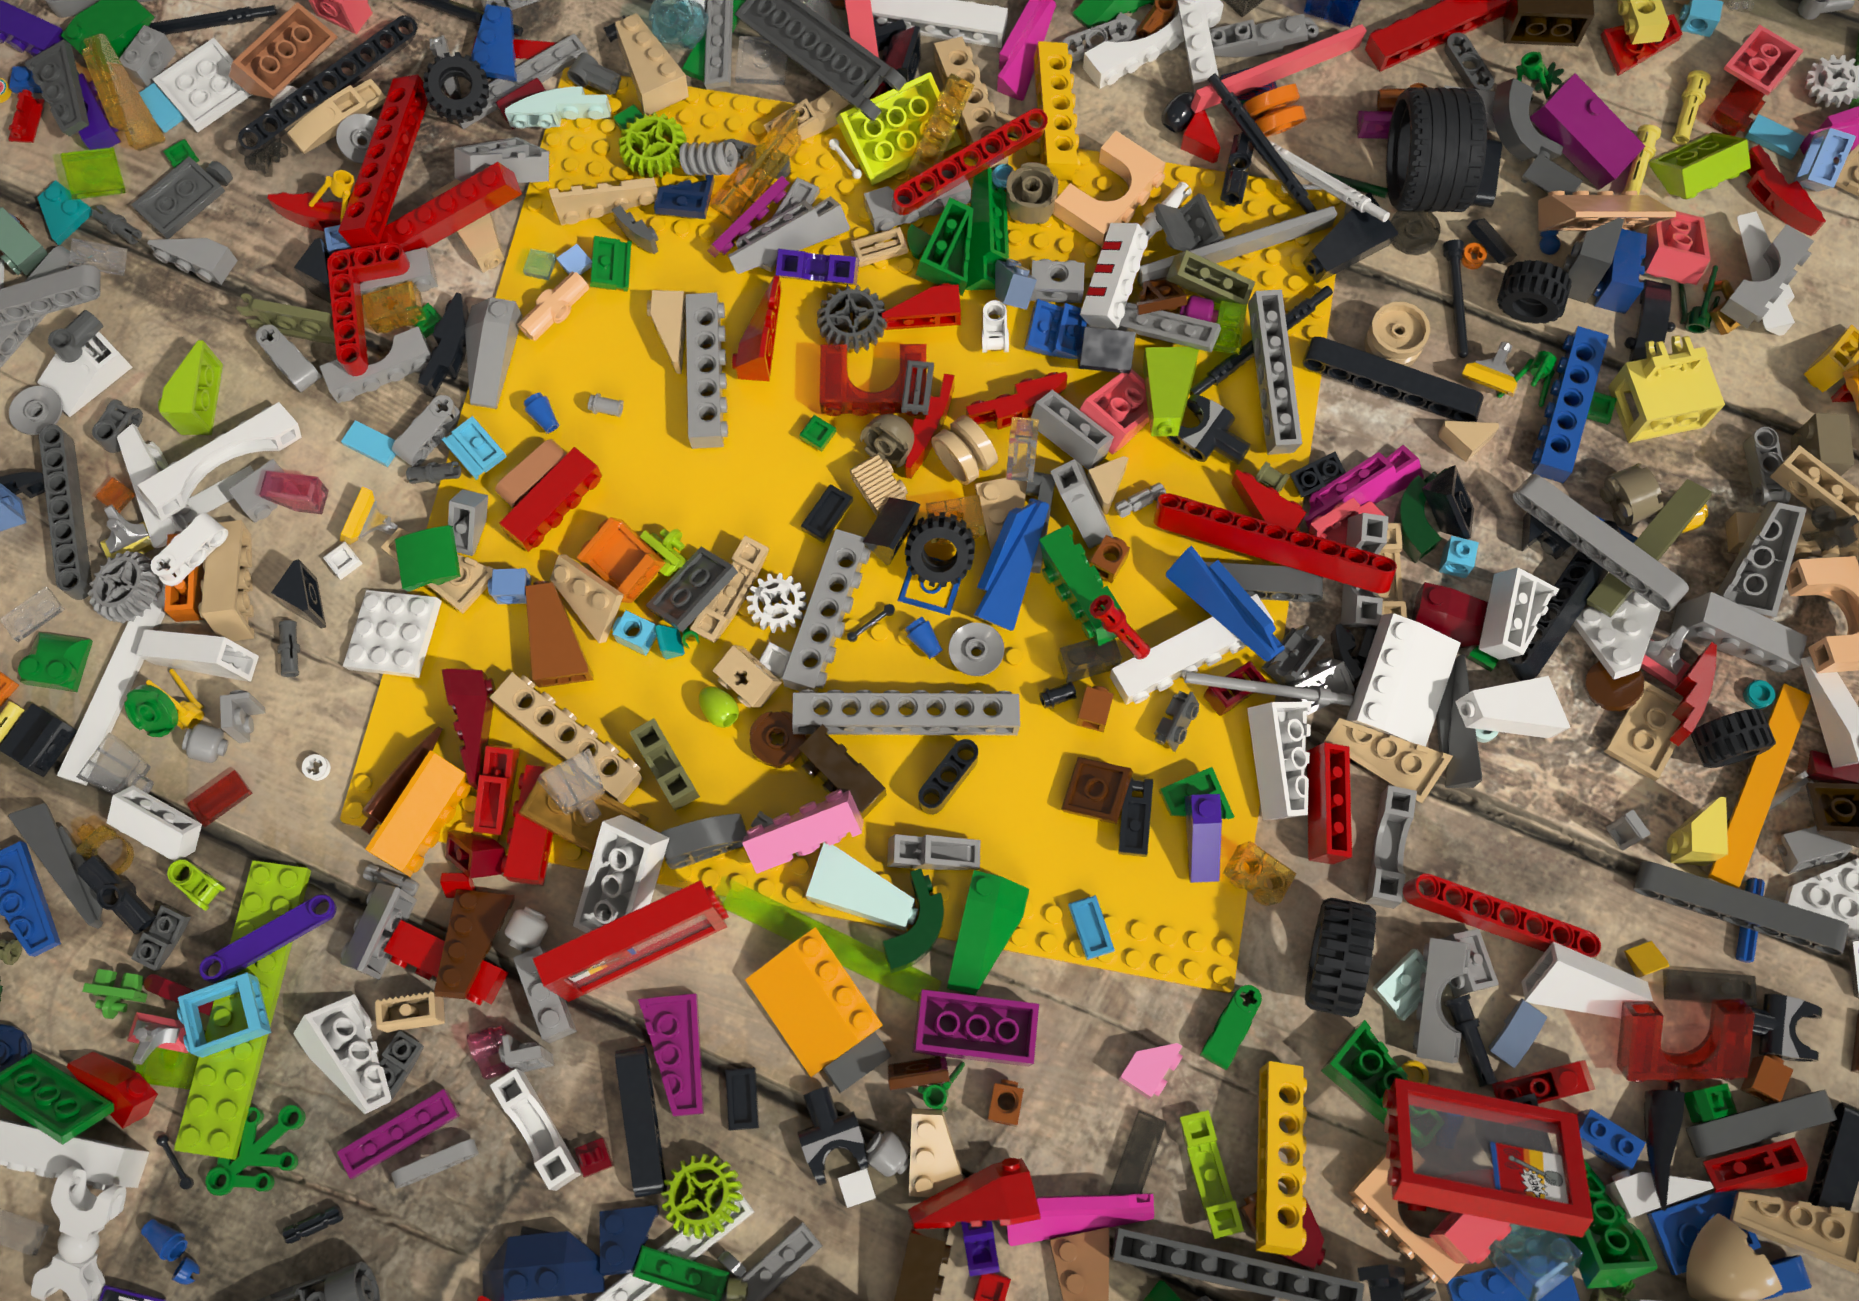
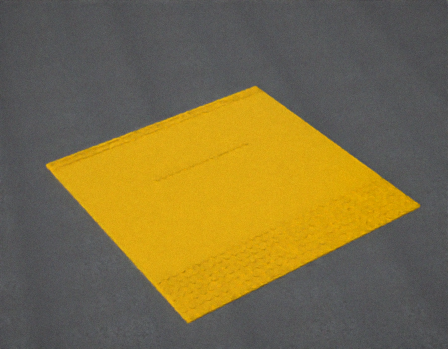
[340,67,1346,993]

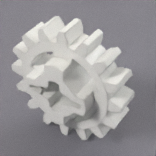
[1805,55,1859,108]
[747,573,807,633]

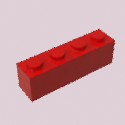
[499,447,602,552]
[1307,742,1352,864]
[501,765,554,886]
[384,920,508,1006]

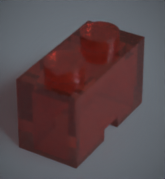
[1706,79,1766,136]

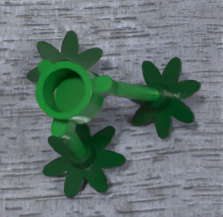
[1516,52,1564,101]

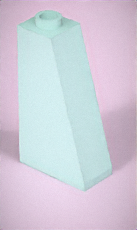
[806,842,918,931]

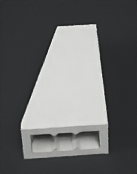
[136,629,259,682]
[1455,676,1570,738]
[1521,942,1653,1021]

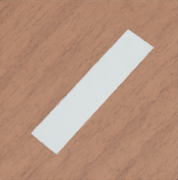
[182,465,254,523]

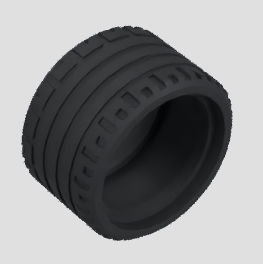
[1386,87,1487,212]

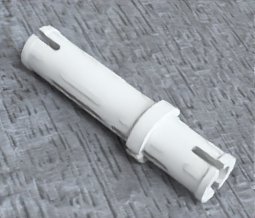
[1140,182,1192,240]

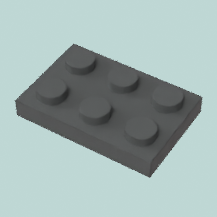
[131,156,225,239]
[646,547,738,632]

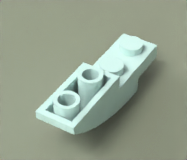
[505,86,611,129]

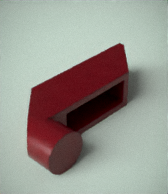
[144,974,214,1016]

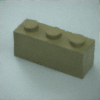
[1166,250,1255,311]

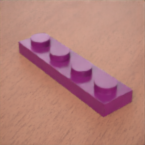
[708,176,789,258]
[337,1089,460,1179]

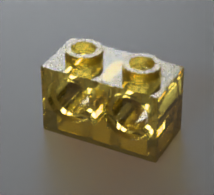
[1223,841,1297,906]

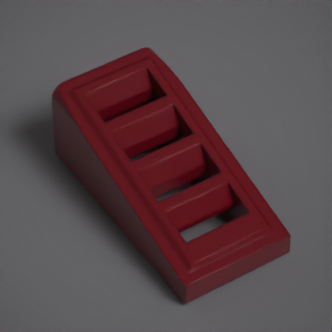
[1204,661,1267,716]

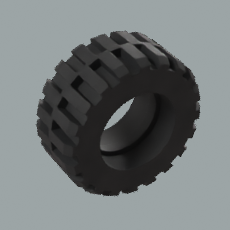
[1305,897,1376,1018]

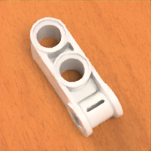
[151,513,228,586]

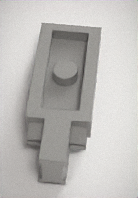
[430,35,463,100]

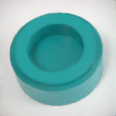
[1743,680,1775,709]

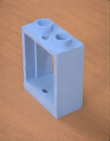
[1794,128,1856,192]

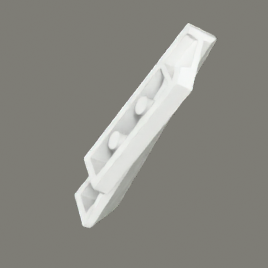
[1737,211,1795,336]
[117,424,192,548]

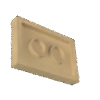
[1604,681,1681,781]

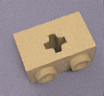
[713,645,782,708]

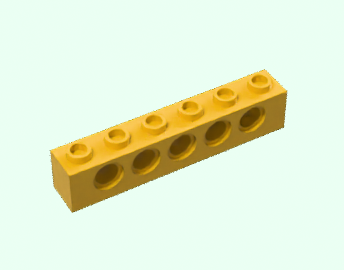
[1033,41,1081,180]
[1256,1061,1307,1256]

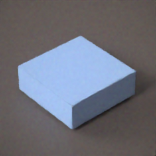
[556,244,592,275]

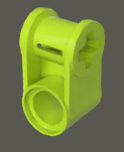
[167,859,227,911]

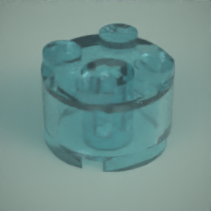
[649,0,709,49]

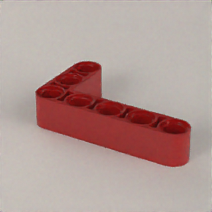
[327,242,410,376]

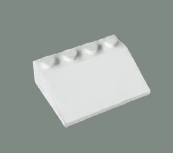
[1346,613,1461,747]

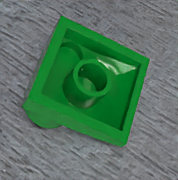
[18,632,93,692]

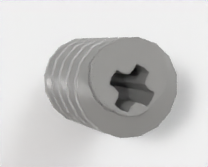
[679,142,738,175]

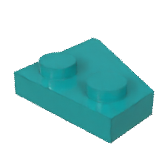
[37,180,93,246]

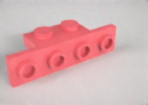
[1309,498,1386,545]

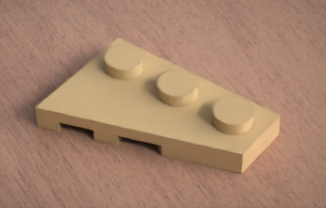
[909,1108,964,1197]

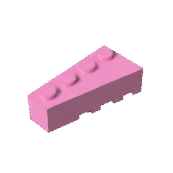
[742,790,863,874]

